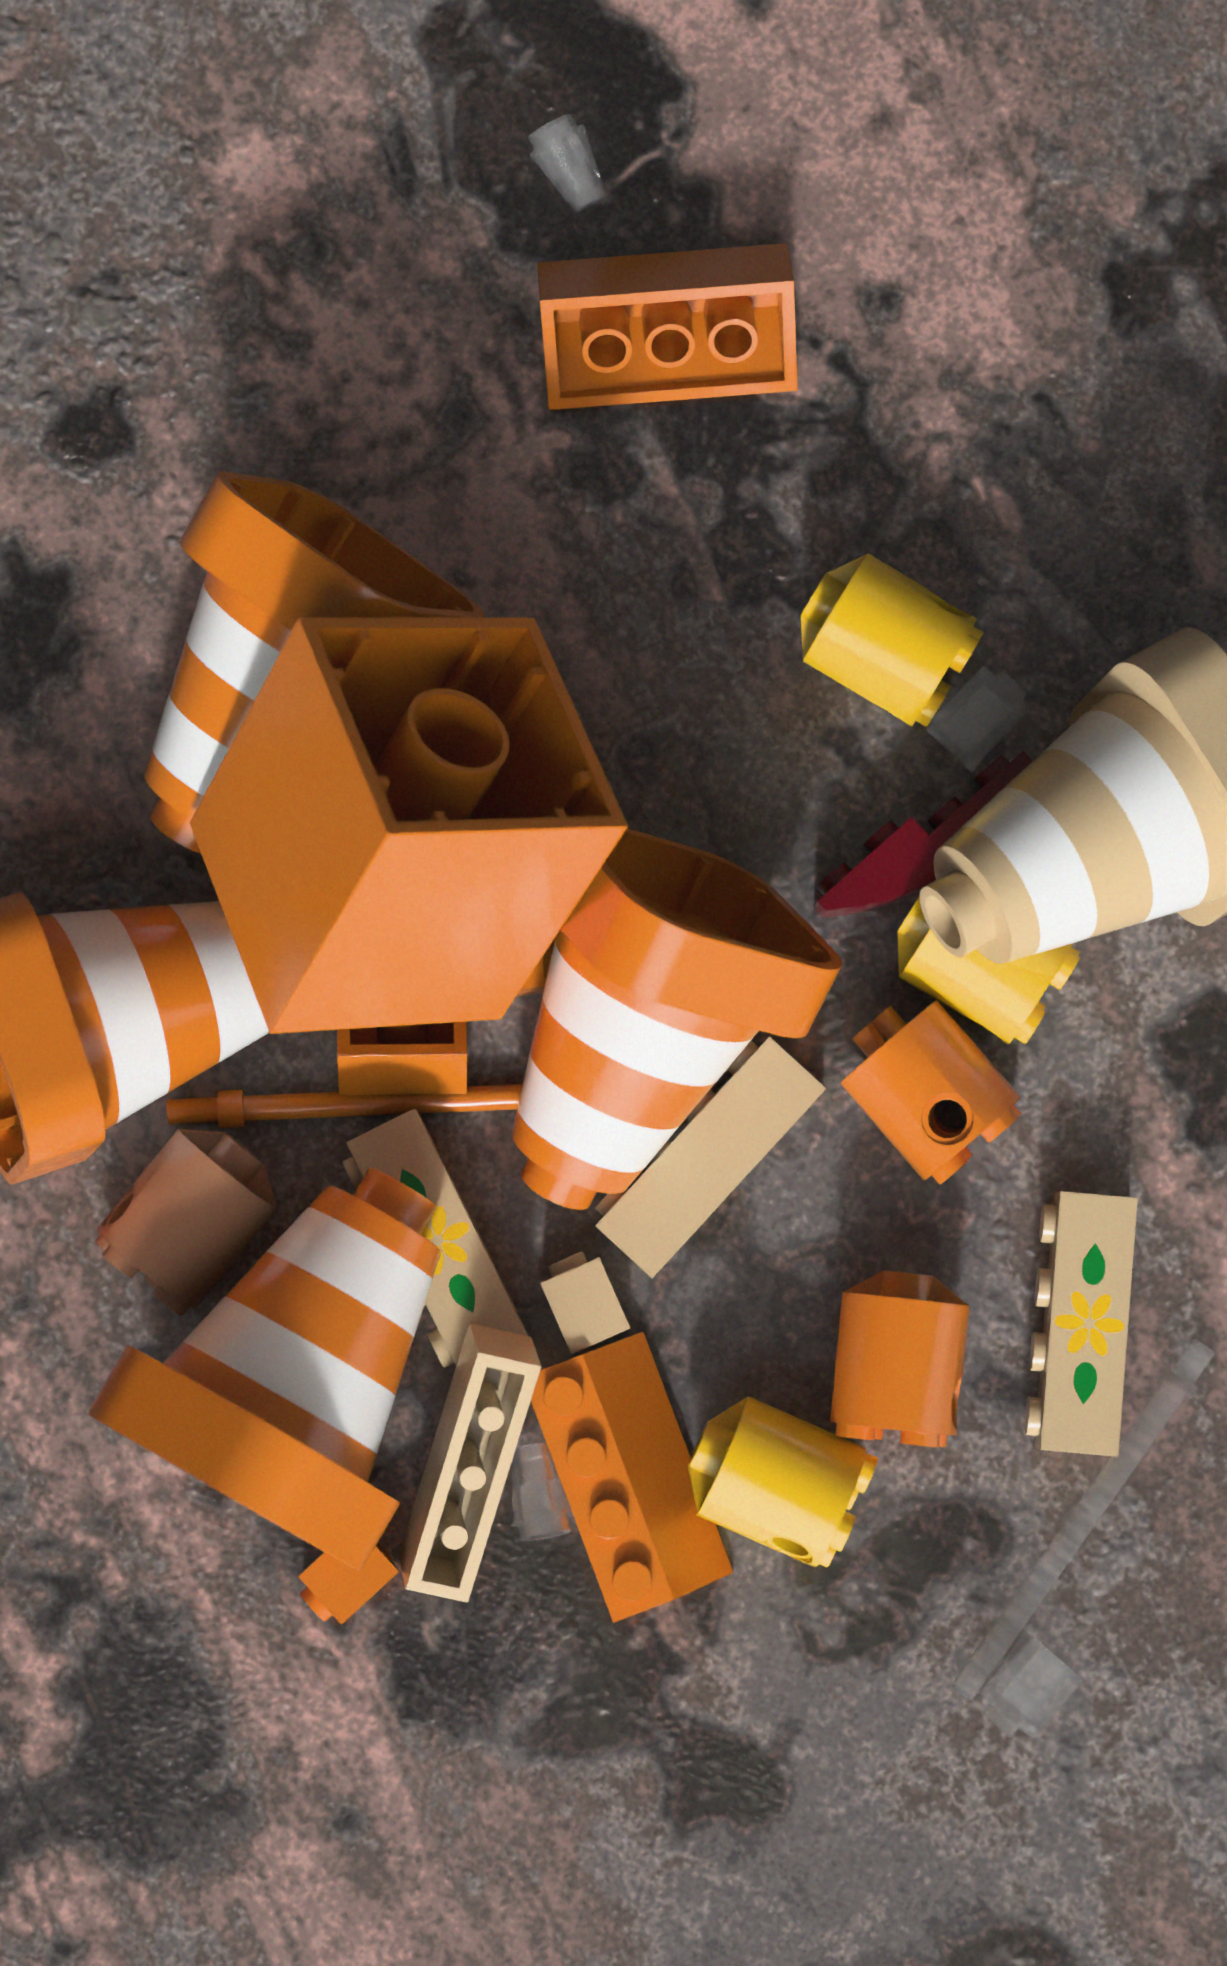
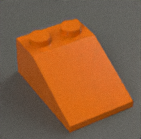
[337,1022,467,1095]

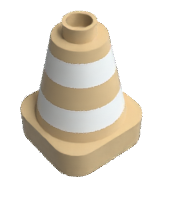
[920,627,1227,964]

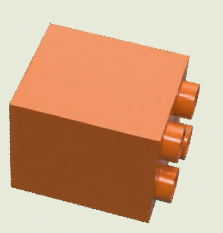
[190,617,628,1034]

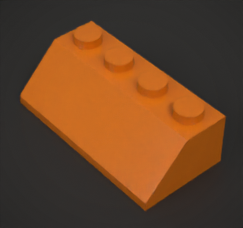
[537,243,798,410]
[531,1332,734,1623]

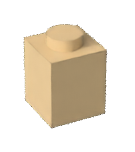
[540,1251,630,1354]

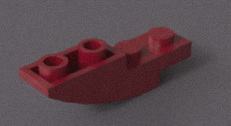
[814,751,1032,918]

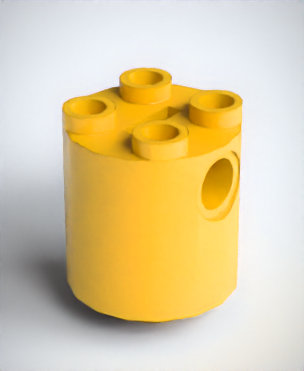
[801,553,984,727]
[897,896,1080,1045]
[687,1396,878,1568]

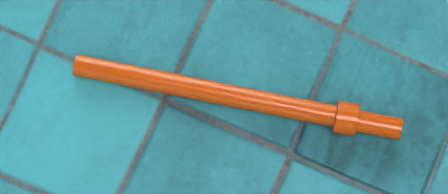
[166,1084,523,1128]

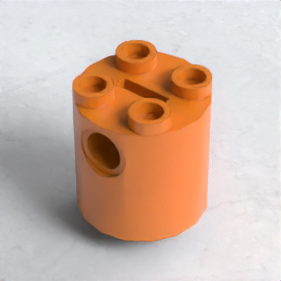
[840,1000,1022,1185]
[829,1271,970,1448]

